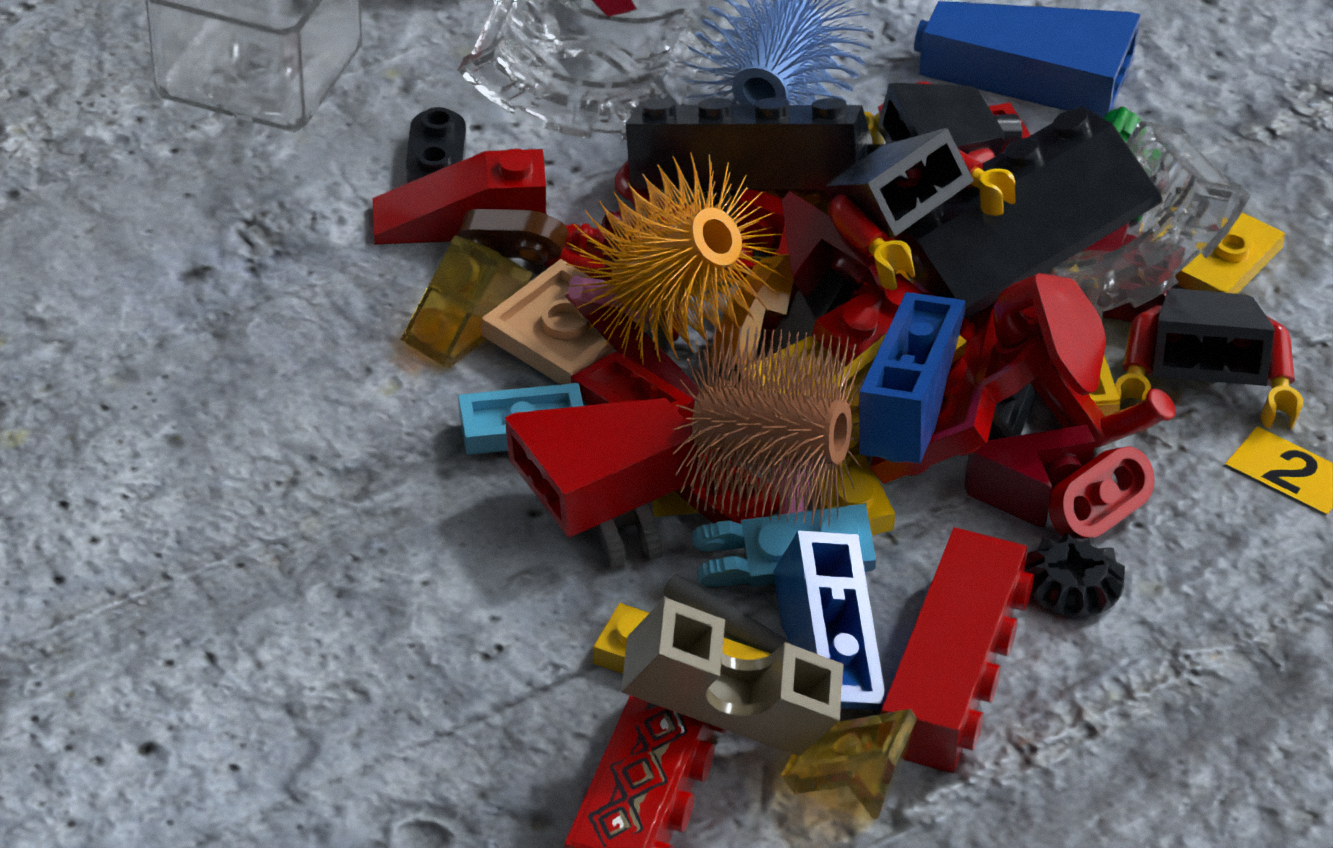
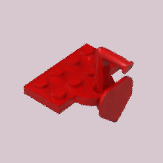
[870,273,1176,484]

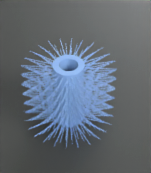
[680,0,873,105]

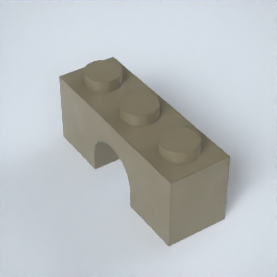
[621,597,843,757]

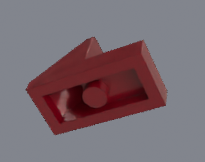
[782,191,895,298]
[964,425,1095,527]

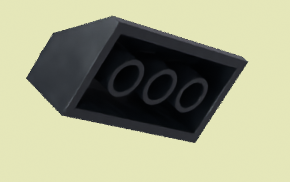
[625,98,873,190]
[894,106,1163,319]

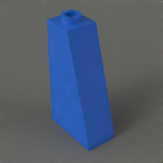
[914,1,1141,118]

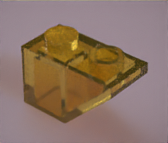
[400,235,533,368]

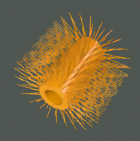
[565,152,787,365]

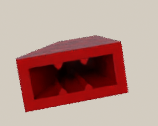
[504,398,701,538]

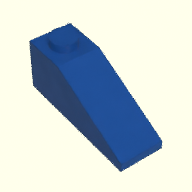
[859,292,965,463]
[773,531,886,710]

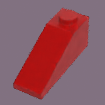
[372,148,546,245]

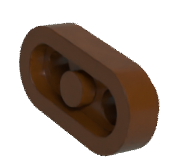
[457,209,568,264]

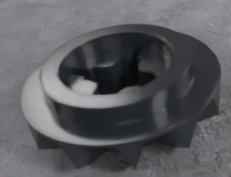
[1024,532,1125,617]

